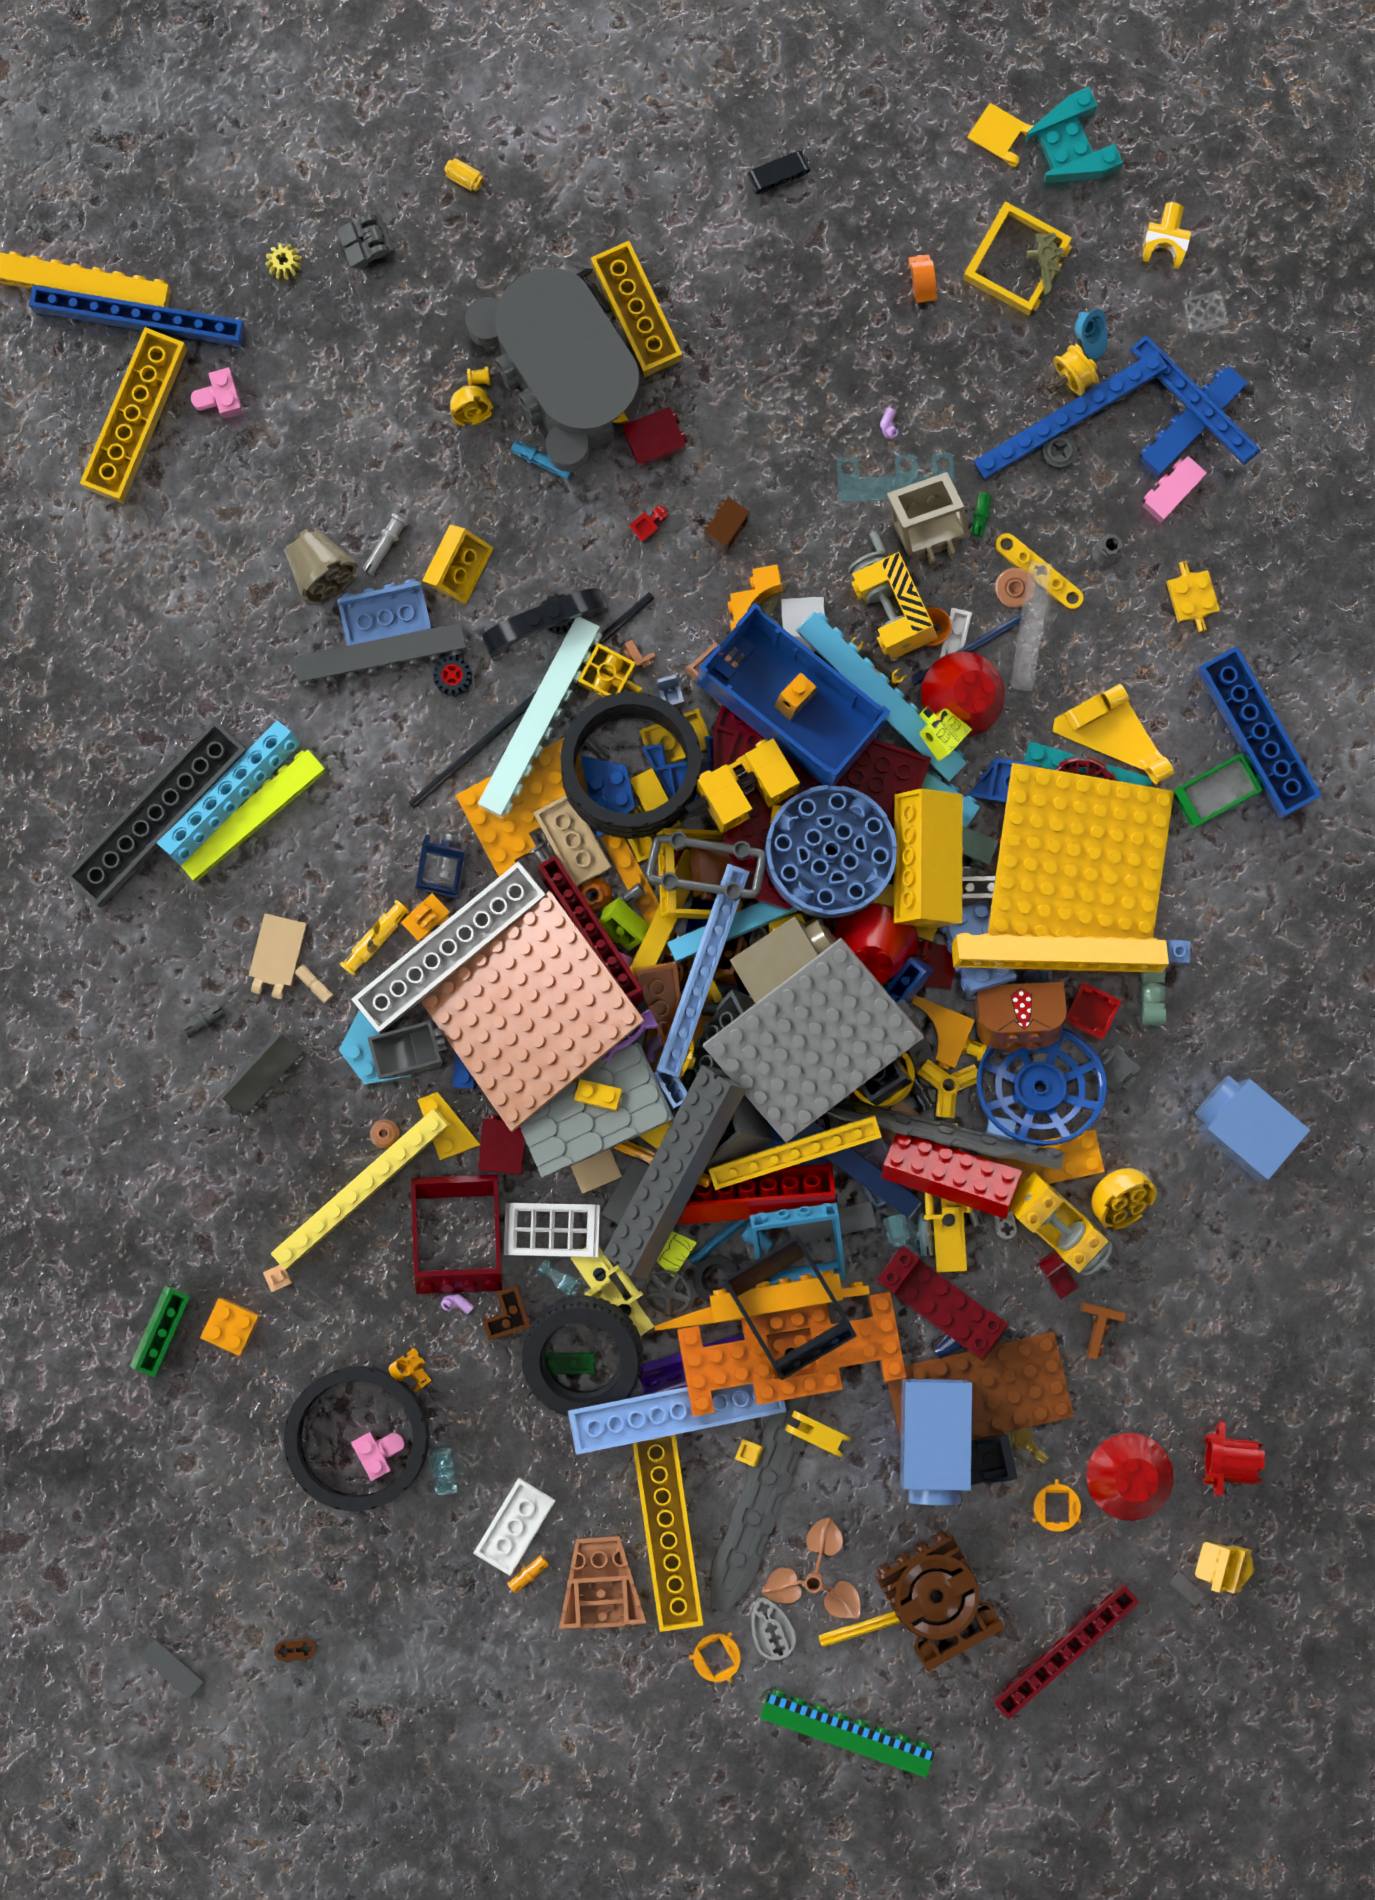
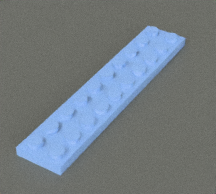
[568,1379,786,1455]

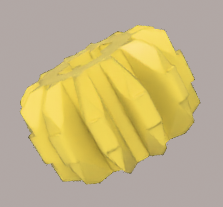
[265,243,302,280]

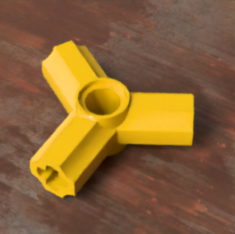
[916,1059,978,1119]

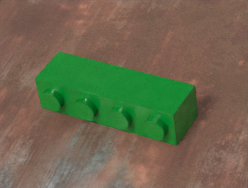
[130,1285,190,1377]

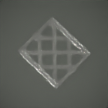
[1182,290,1228,333]

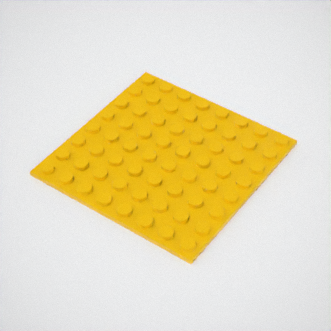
[987,763,1174,940]

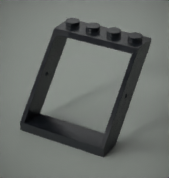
[722,1235,857,1380]

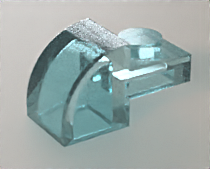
[429,1447,458,1496]

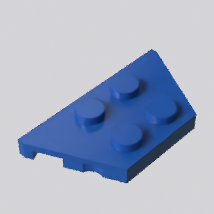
[580,755,637,837]
[968,758,1038,804]

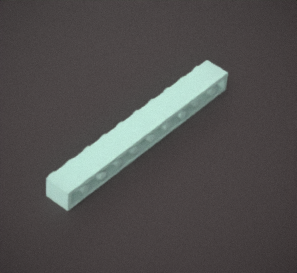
[478,617,602,819]

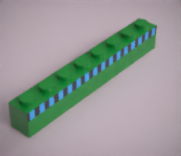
[760,1689,935,1778]

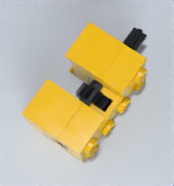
[684,738,800,834]

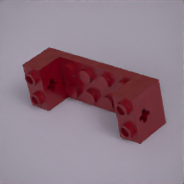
[877,1245,1009,1362]

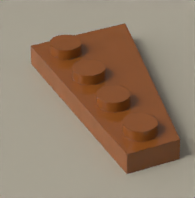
[633,962,681,1047]

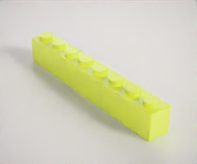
[181,750,327,882]

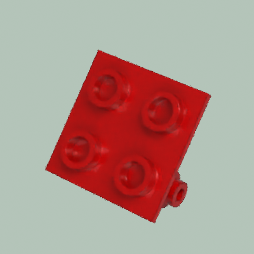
[917,941,954,990]

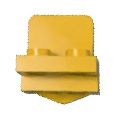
[1195,1542,1254,1594]

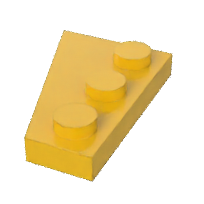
[418,1092,480,1160]

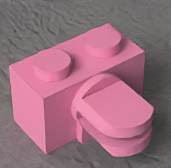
[191,367,243,419]
[351,1431,405,1481]

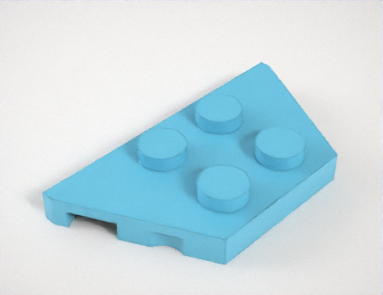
[339,1010,412,1085]

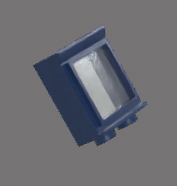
[415,834,468,898]

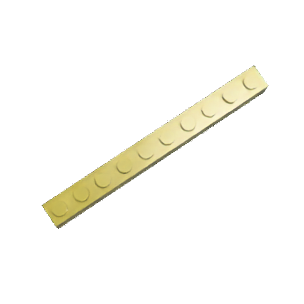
[270,1109,451,1270]

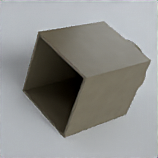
[730,916,837,1003]

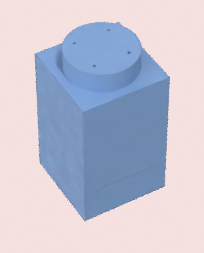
[900,1379,972,1505]

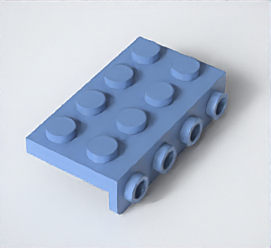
[337,579,431,646]
[940,900,1017,997]

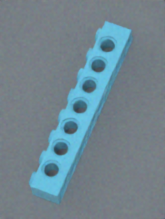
[157,721,301,866]

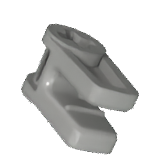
[994,1210,1017,1239]

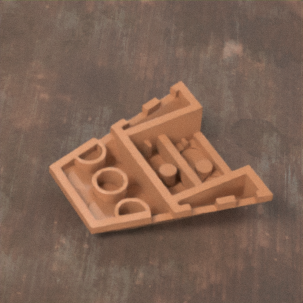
[559,1536,647,1630]

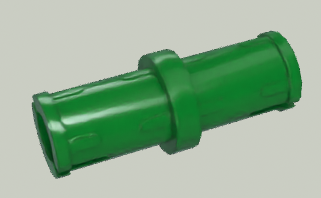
[970,492,993,537]

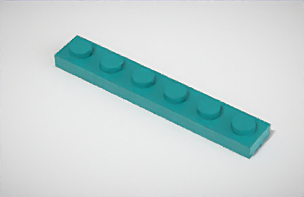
[1023,741,1152,787]

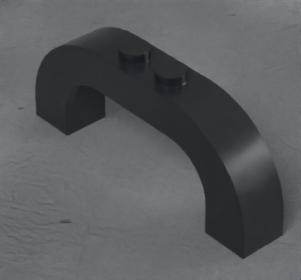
[482,588,609,658]

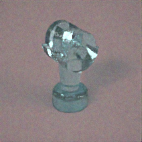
[536,1259,578,1295]

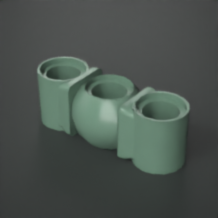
[1141,970,1166,1026]

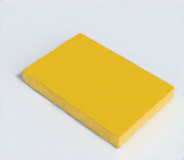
[639,708,710,765]

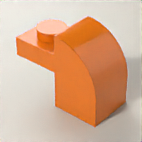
[908,255,937,303]

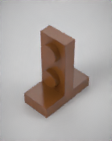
[1079,1302,1126,1360]

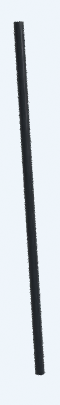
[409,592,654,808]

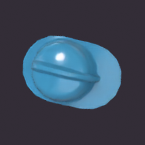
[1074,309,1108,359]

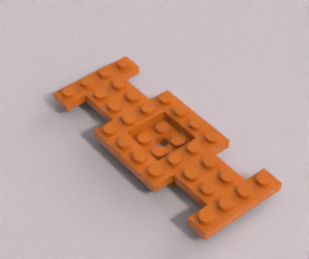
[677,1292,906,1417]

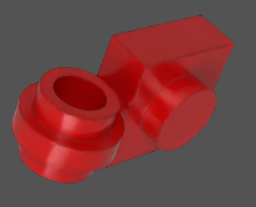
[629,505,669,543]

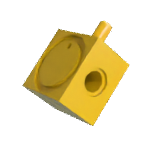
[578,643,643,698]

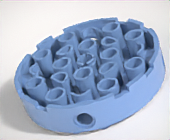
[765,785,897,918]

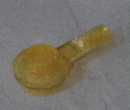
[1011,1428,1049,1463]

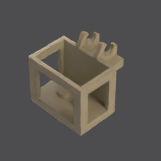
[887,472,969,566]

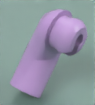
[880,407,899,439]
[646,1034,663,1063]
[441,1294,474,1315]

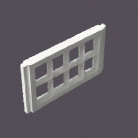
[504,1203,600,1257]

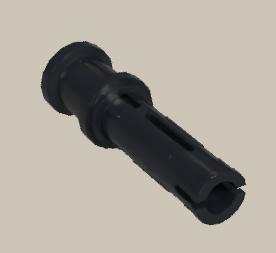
[909,1072,936,1114]

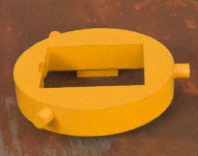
[1032,1479,1082,1532]
[689,1632,740,1683]

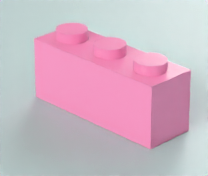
[1142,456,1207,523]

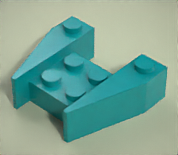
[1025,87,1123,183]

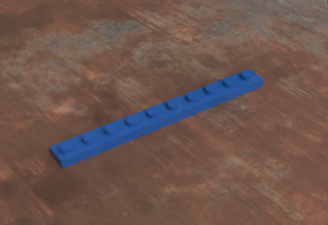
[974,350,1168,480]

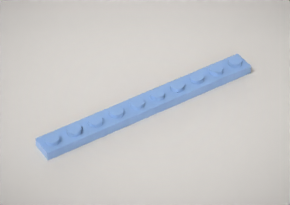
[656,864,750,1078]

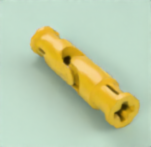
[340,900,410,976]

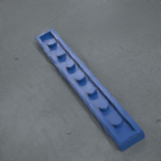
[1130,335,1260,465]

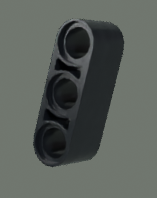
[747,150,811,194]

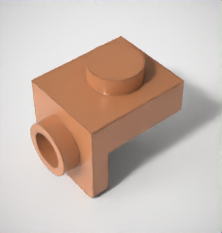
[623,640,656,669]

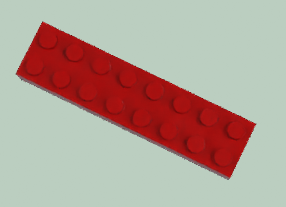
[676,1163,836,1225]

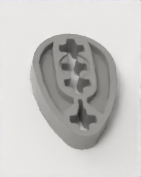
[751,1597,796,1660]

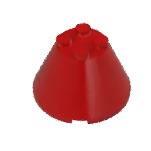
[921,652,1005,737]
[833,903,919,984]
[1086,1433,1174,1521]

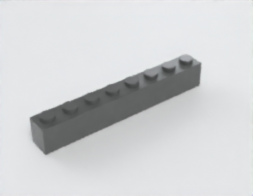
[293,623,467,687]

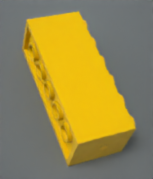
[894,788,963,928]

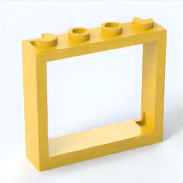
[962,201,1072,316]
[657,828,743,919]

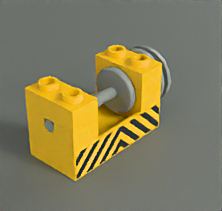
[848,531,938,660]
[1010,1171,1113,1275]

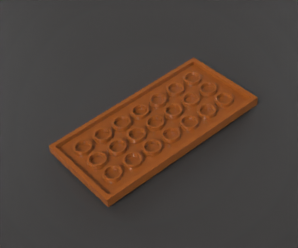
[887,1331,1074,1440]

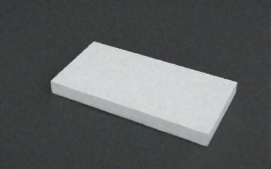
[473,1478,556,1576]

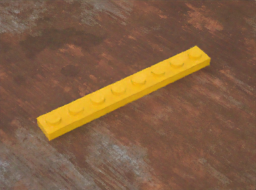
[708,1115,882,1190]

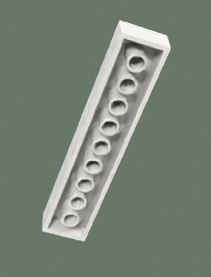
[351,862,546,1033]

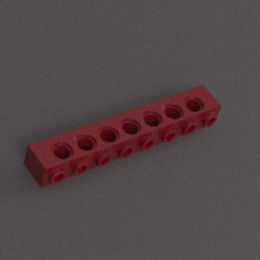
[538,855,644,1005]
[992,1583,1139,1720]

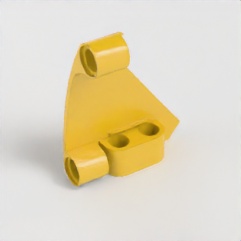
[1052,683,1175,785]

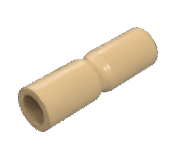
[294,964,333,1004]

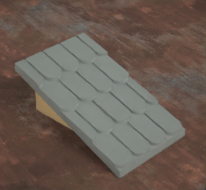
[519,1042,674,1178]

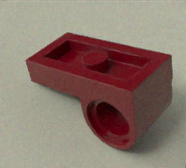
[1036,1251,1079,1299]

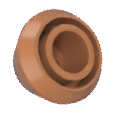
[370,1119,400,1149]

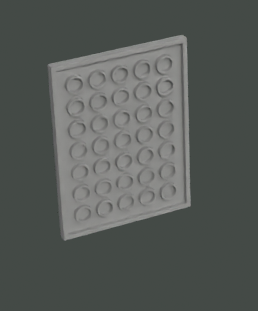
[703,938,924,1142]

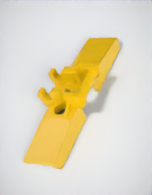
[924,1123,973,1273]

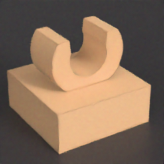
[263,1265,292,1292]

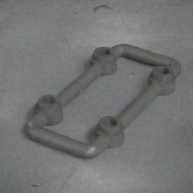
[646,831,767,901]

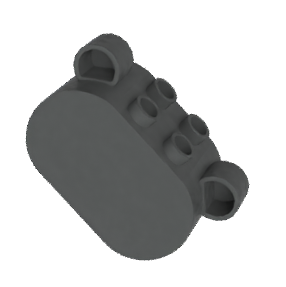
[465,267,640,472]

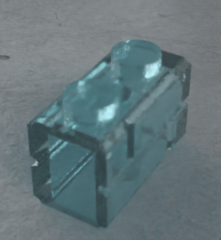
[881,1214,910,1247]

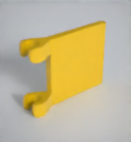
[967,103,1035,168]

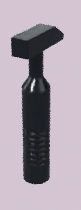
[576,268,612,314]

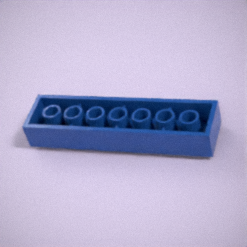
[1196,646,1322,819]

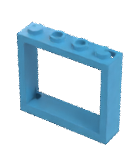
[750,1203,846,1285]

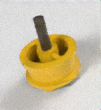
[1042,344,1099,398]

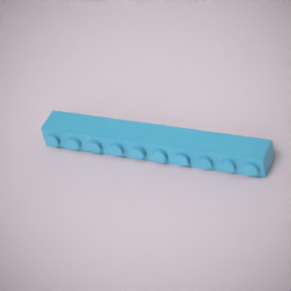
[795,612,967,781]

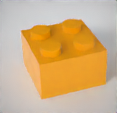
[200,1298,261,1356]

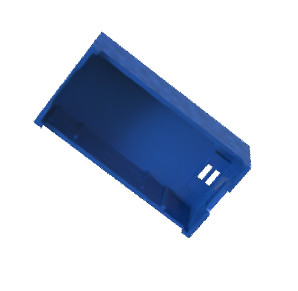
[697,603,890,786]

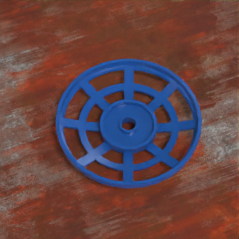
[976,1027,1107,1146]

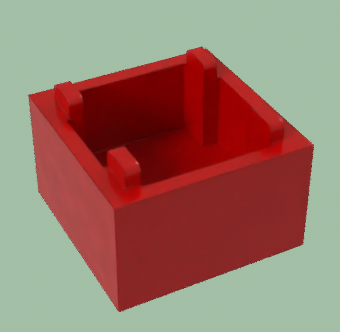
[1064,982,1122,1041]

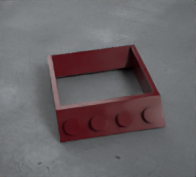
[411,1174,503,1294]

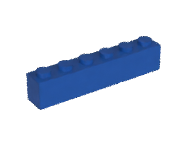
[1139,366,1247,478]

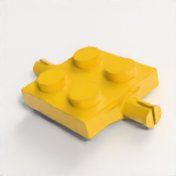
[1166,561,1220,633]

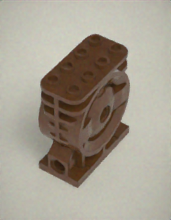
[874,1530,1004,1672]

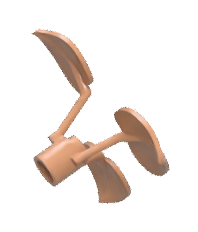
[761,1518,861,1619]

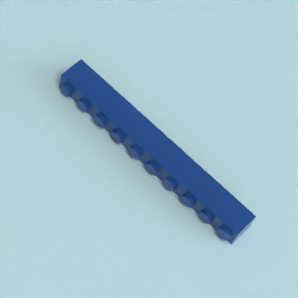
[29,285,246,348]

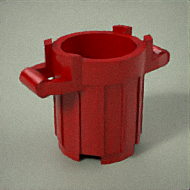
[1203,1421,1265,1498]

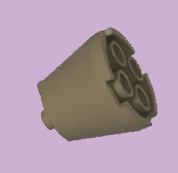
[284,529,359,605]

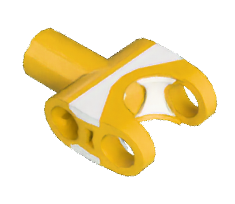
[1143,202,1191,270]

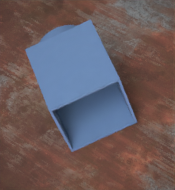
[1195,1075,1310,1181]

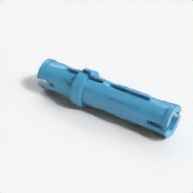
[510,440,572,480]

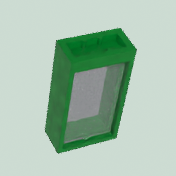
[1173,753,1263,829]

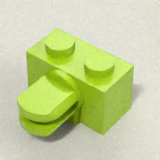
[599,897,649,951]

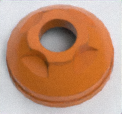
[926,607,952,646]
[577,877,612,914]

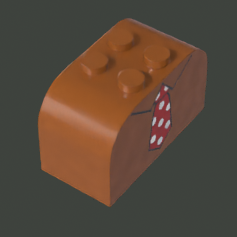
[974,982,1066,1051]

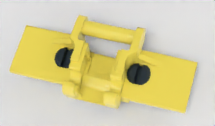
[570,1247,654,1336]

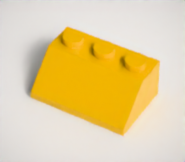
[422,525,494,604]

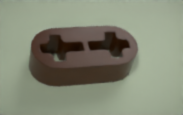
[274,1638,317,1661]

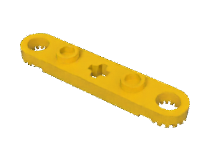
[996,533,1083,610]

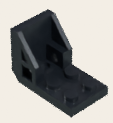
[971,1433,1018,1485]

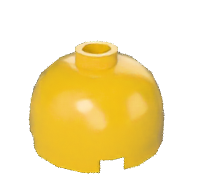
[450,385,493,426]

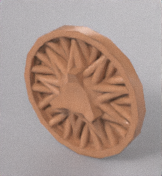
[995,568,1035,608]

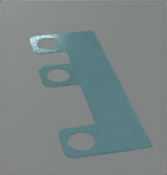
[837,453,955,502]

